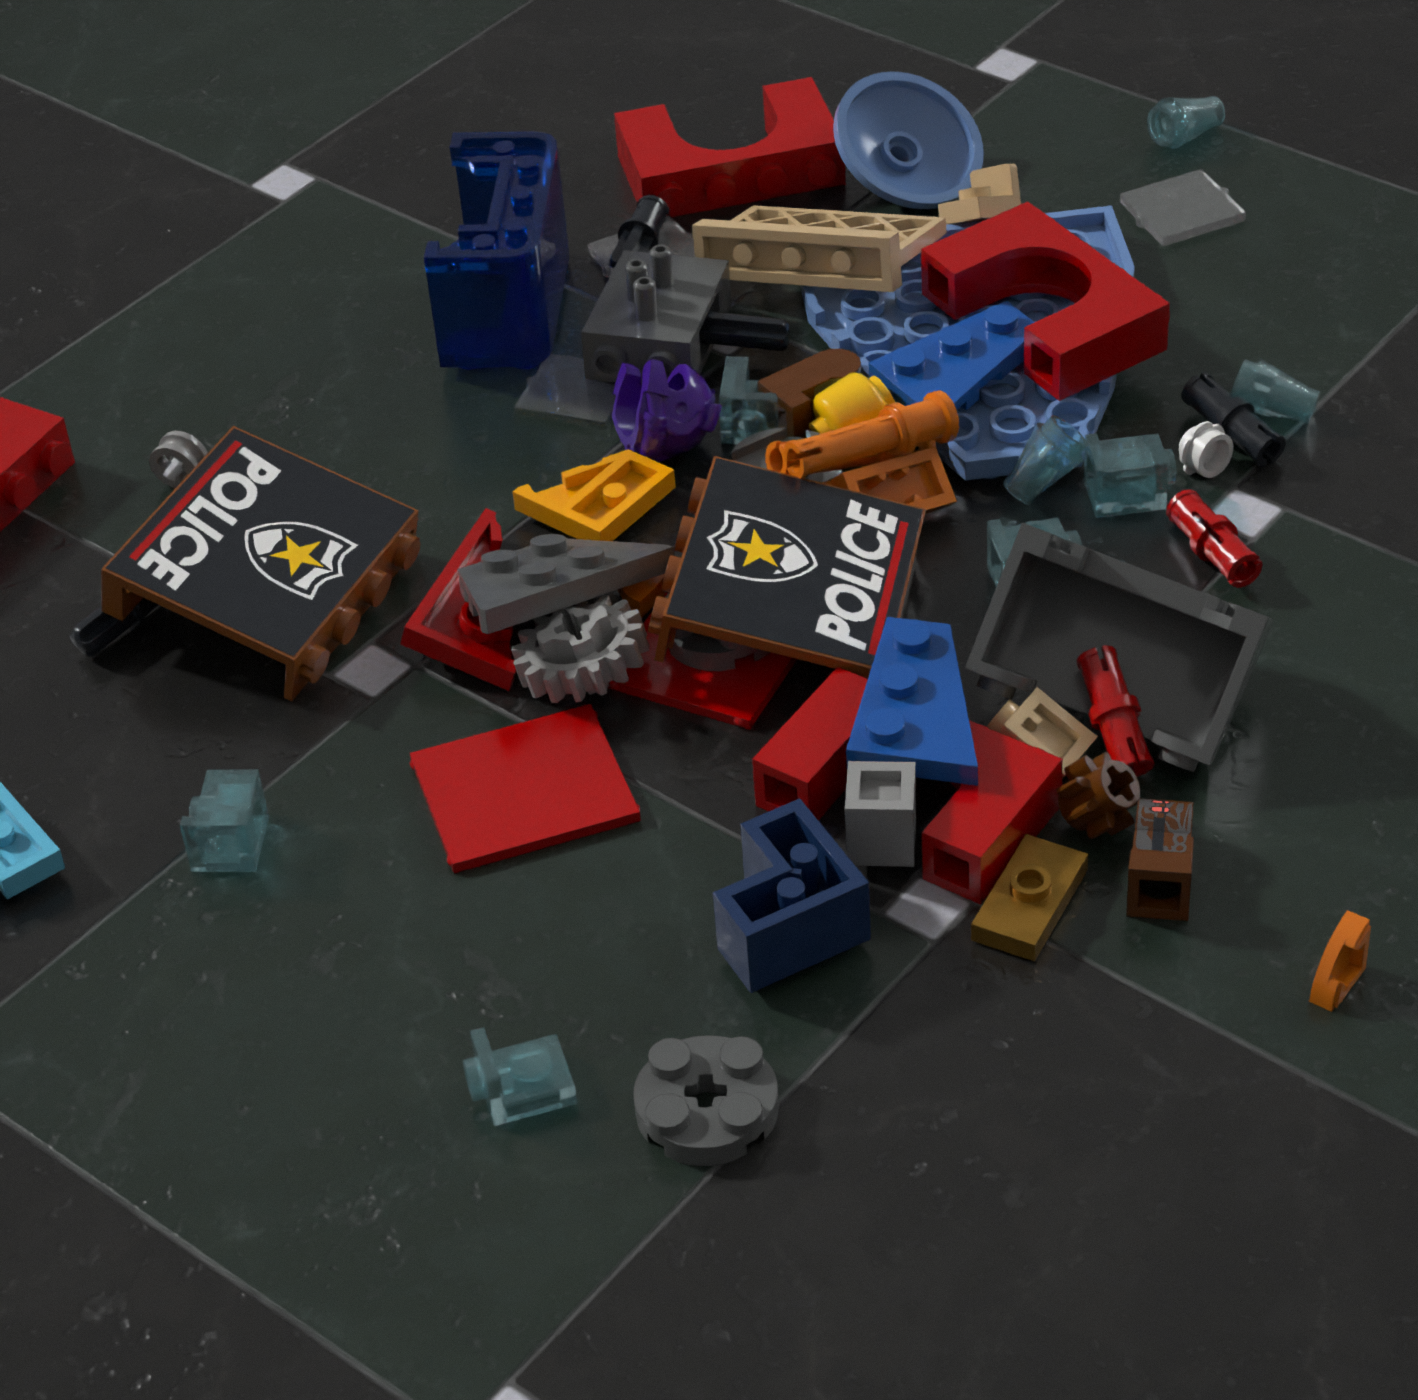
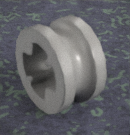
[149,430,207,488]

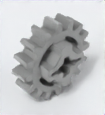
[511,595,650,703]

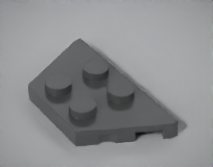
[458,534,675,634]

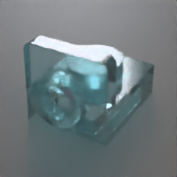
[719,356,779,444]
[462,1027,577,1126]

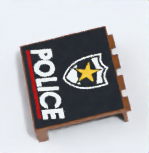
[101,426,421,701]
[648,456,926,679]

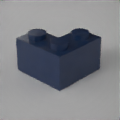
[713,798,871,993]

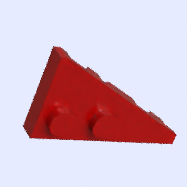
[400,508,516,691]

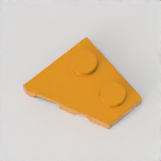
[513,449,676,541]

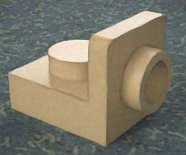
[938,164,1021,225]
[987,687,1098,779]

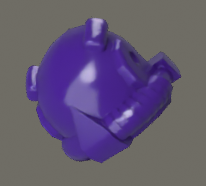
[612,359,722,462]

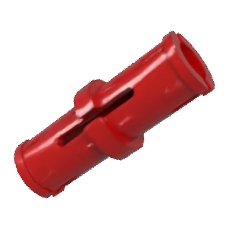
[1166,489,1263,588]
[1076,645,1155,777]

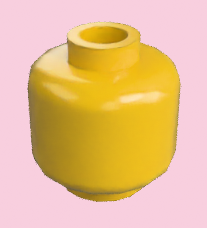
[809,372,896,434]

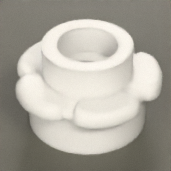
[1179,421,1233,478]

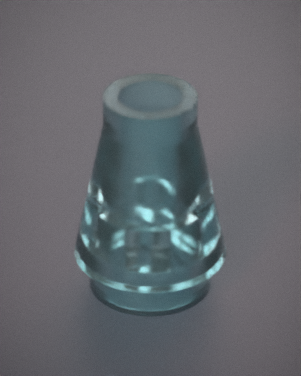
[1147,96,1225,149]
[1231,359,1321,424]
[1003,415,1088,505]

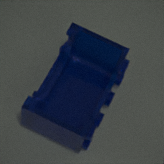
[424,131,569,370]

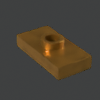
[971,834,1088,962]

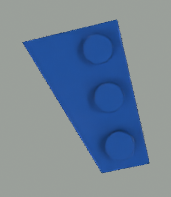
[868,301,1034,410]
[846,617,978,786]

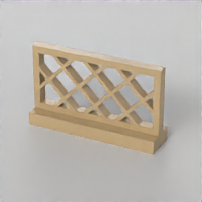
[692,205,947,292]

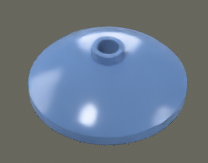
[833,72,984,209]

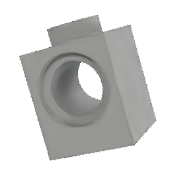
[845,761,917,867]

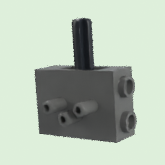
[581,245,790,384]

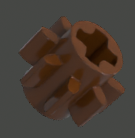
[1056,752,1140,839]

